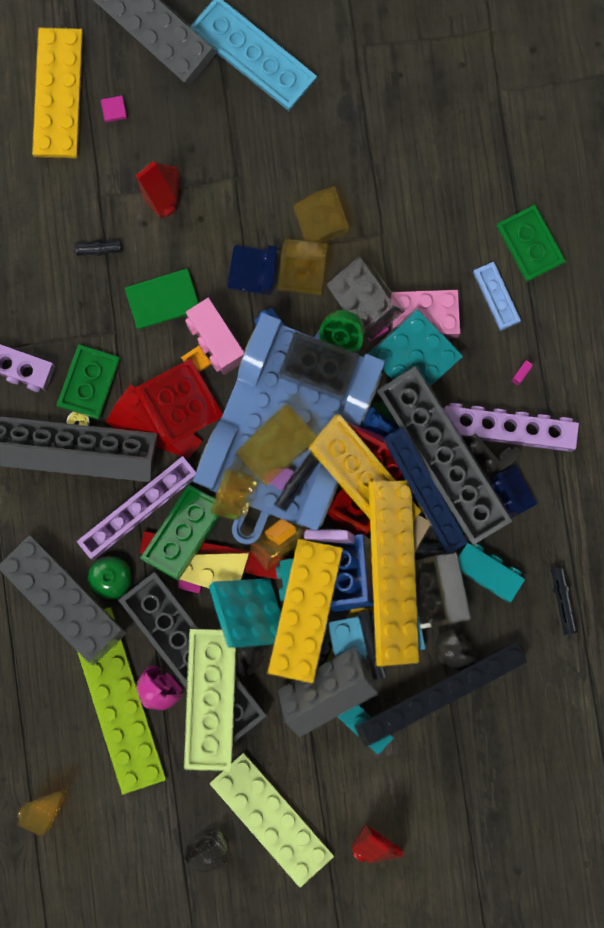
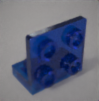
[227,245,277,295]
[491,466,537,517]

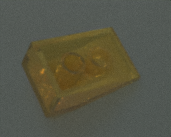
[236,404,317,487]

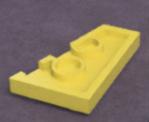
[180,553,249,588]

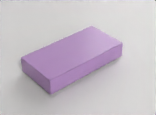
[304,530,355,543]

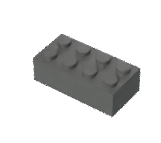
[278,647,378,738]

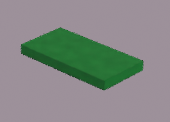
[140,484,227,581]

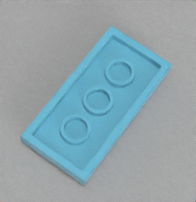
[327,610,425,661]

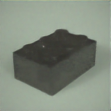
[326,256,405,340]
[279,331,360,401]
[415,552,471,629]

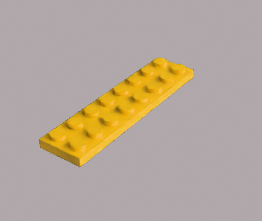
[369,481,419,666]

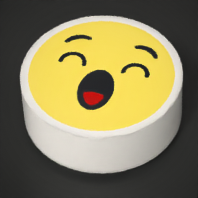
[67,412,90,426]

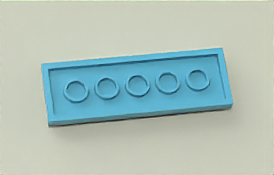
[191,0,317,111]

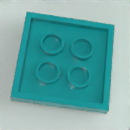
[368,308,463,386]
[209,579,281,648]

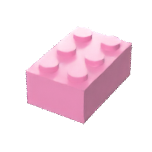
[390,290,460,339]
[185,298,244,375]

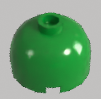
[319,310,365,356]
[88,556,133,601]

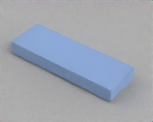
[473,262,521,331]

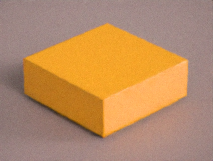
[181,346,212,373]
[265,519,297,545]

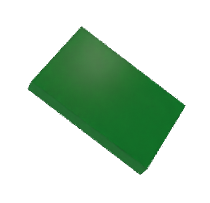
[496,205,566,283]
[125,269,198,330]
[56,344,121,420]

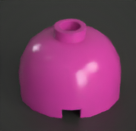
[137,665,182,710]

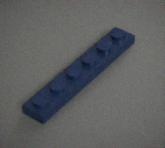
[382,427,467,555]

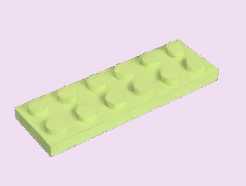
[184,629,236,771]
[209,753,334,887]

